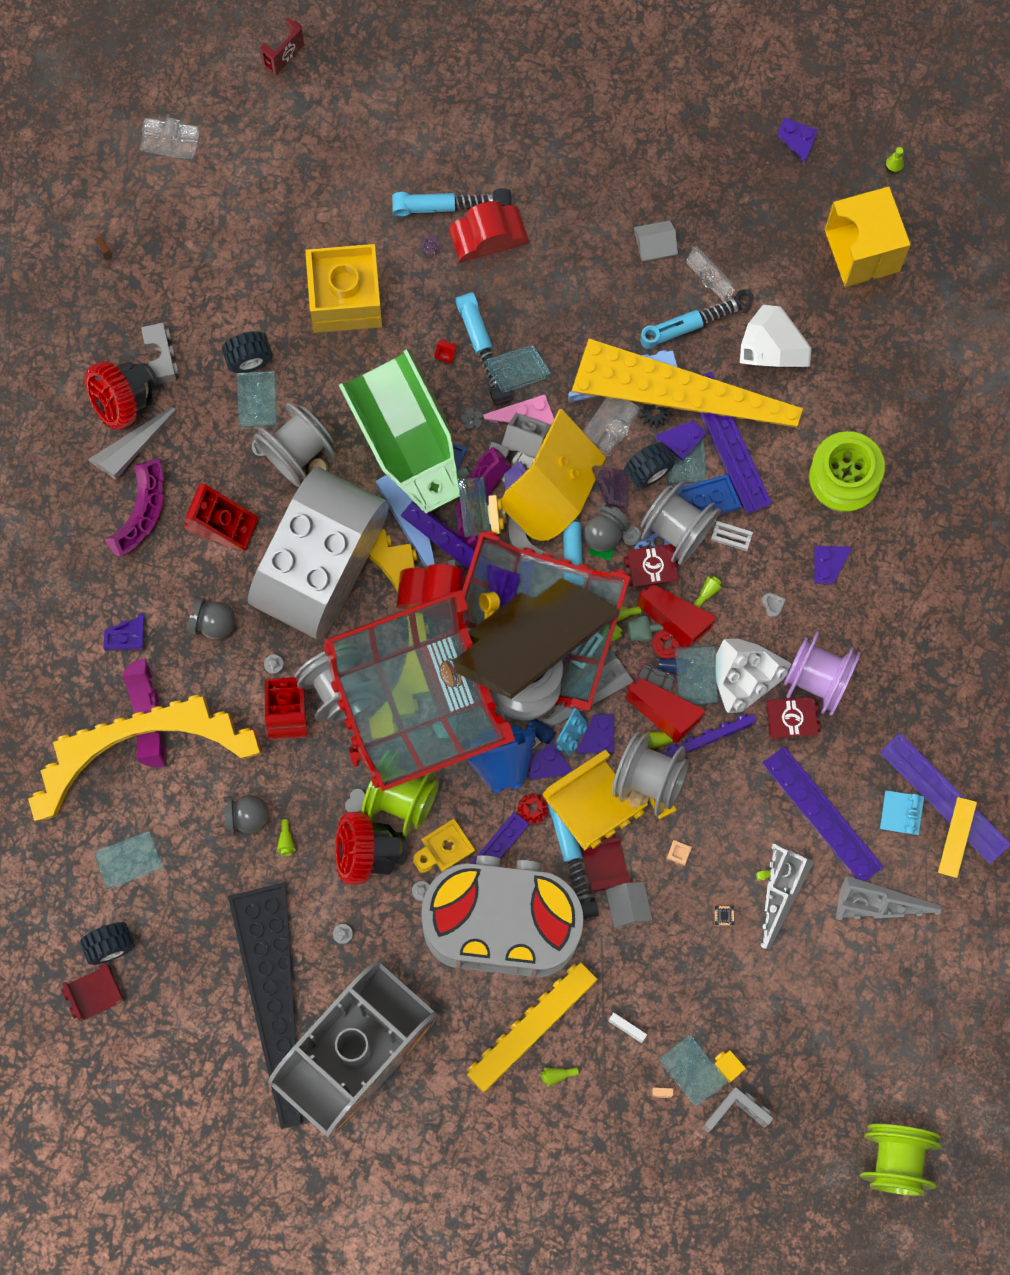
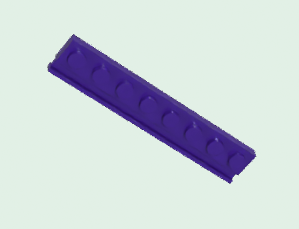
[699,371,772,515]
[880,733,1010,864]
[762,746,883,882]

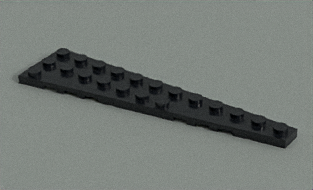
[228,882,301,1130]

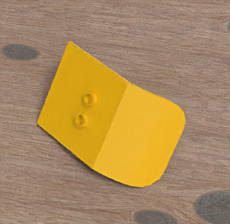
[501,409,606,541]

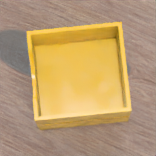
[825,187,910,287]
[305,244,382,333]

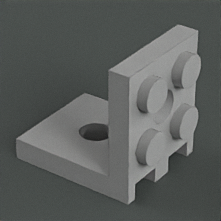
[702,1087,773,1133]

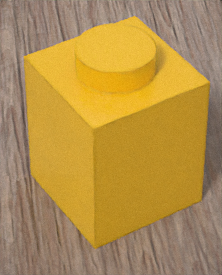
[714,1050,746,1083]

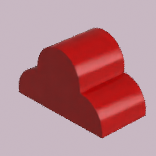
[448,201,529,263]
[184,484,259,551]
[396,564,475,621]
[265,677,307,741]

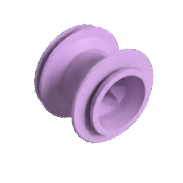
[783,631,861,716]

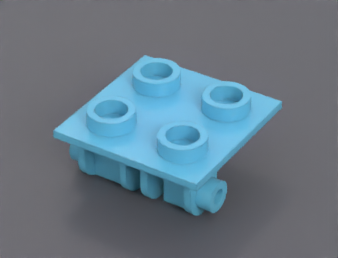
[556,708,588,756]
[880,790,924,835]

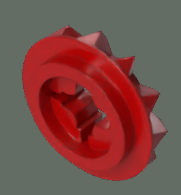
[652,629,683,659]
[517,793,549,824]

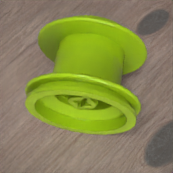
[809,431,885,512]
[361,751,439,837]
[859,1124,942,1196]

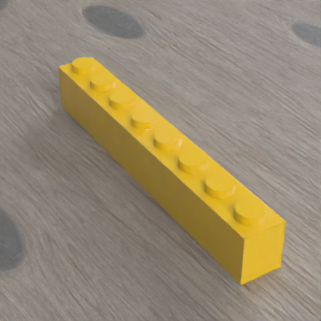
[467,962,597,1094]

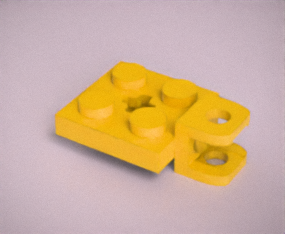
[485,495,507,534]
[413,819,475,873]

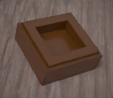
[95,236,112,261]

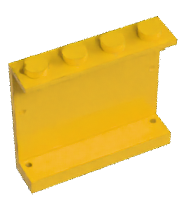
[542,749,648,851]

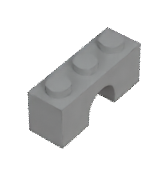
[141,323,178,384]

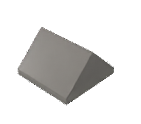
[634,221,678,262]
[606,882,653,929]

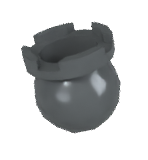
[584,503,632,552]
[188,596,235,639]
[224,795,269,836]

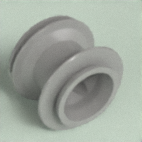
[253,403,335,487]
[640,481,721,566]
[295,643,381,723]
[489,660,563,721]
[612,731,689,816]

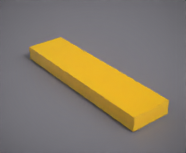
[938,797,977,878]

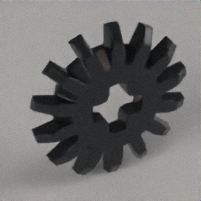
[638,403,672,428]

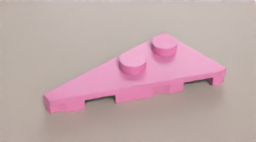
[483,394,554,425]

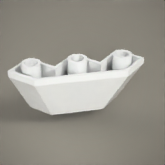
[740,305,812,367]
[715,638,792,713]

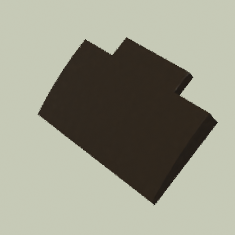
[453,578,620,699]

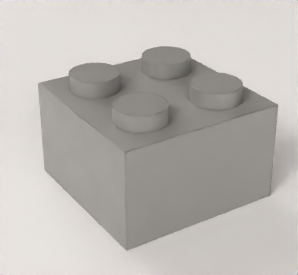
[502,413,551,457]

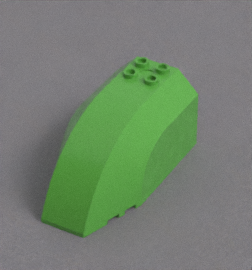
[339,349,460,513]

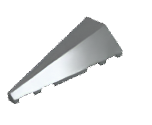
[88,407,176,480]
[543,649,633,727]
[761,843,814,950]
[836,876,942,920]

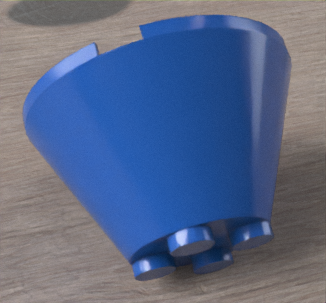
[460,726,536,793]

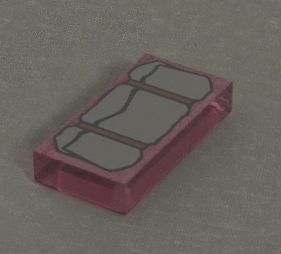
[634,662,677,693]

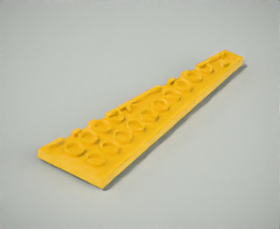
[571,339,803,427]

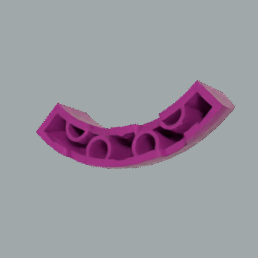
[456,447,512,548]
[105,458,164,556]
[122,658,166,767]

